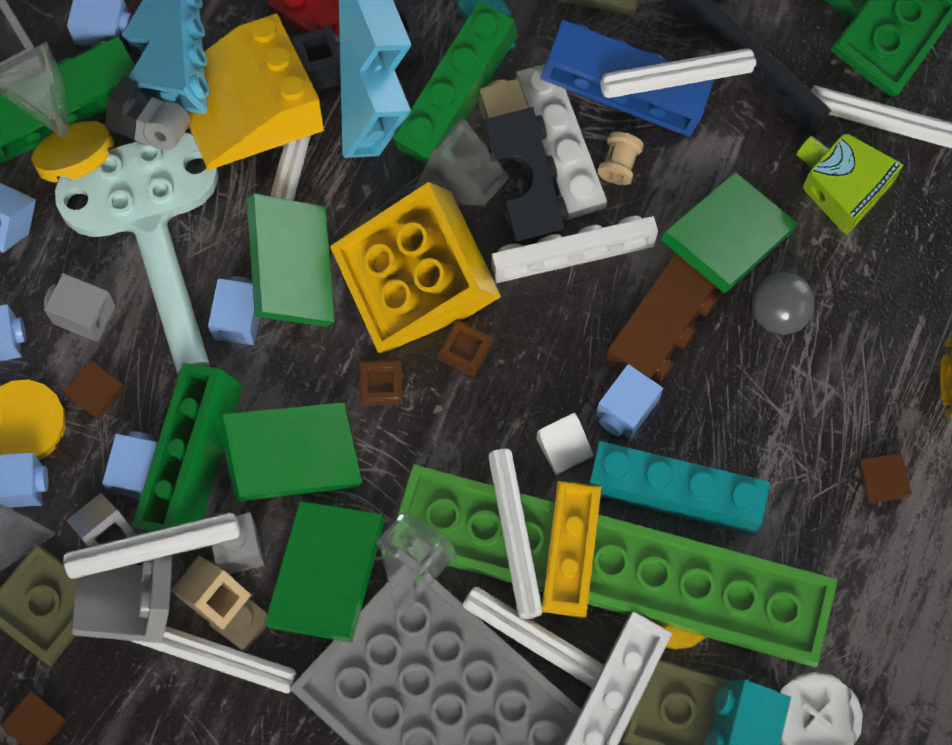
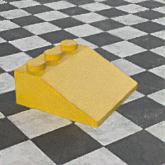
[187,13,324,170]
[330,182,501,354]

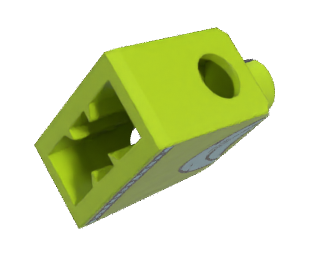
[797,134,903,235]

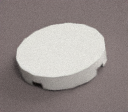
[780,672,863,745]

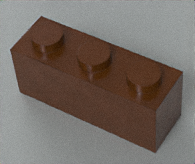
[605,253,719,383]

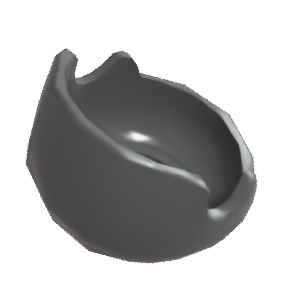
[751,271,814,336]

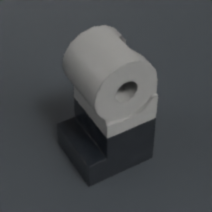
[105,76,190,151]

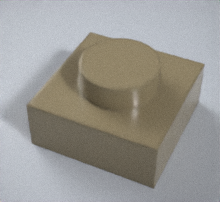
[209,599,268,653]

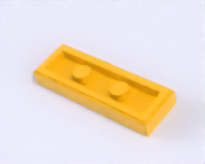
[542,481,601,618]

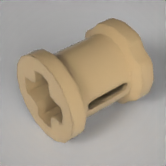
[597,132,644,185]

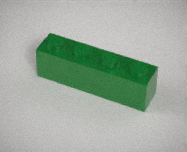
[393,0,518,171]
[0,37,135,164]
[131,363,243,534]

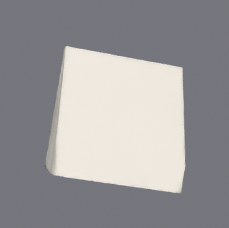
[536,413,594,475]

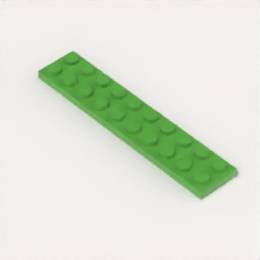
[388,464,838,668]

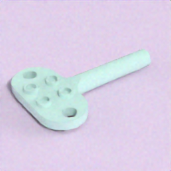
[55,133,218,375]

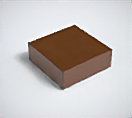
[437,320,494,378]
[63,360,125,421]
[359,360,403,406]
[857,453,912,504]
[1,691,67,745]

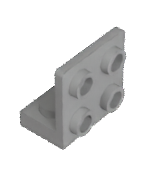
[71,555,172,643]

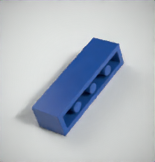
[540,20,714,137]

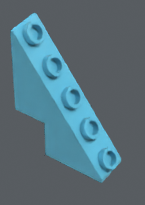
[122,0,210,115]
[339,0,411,158]

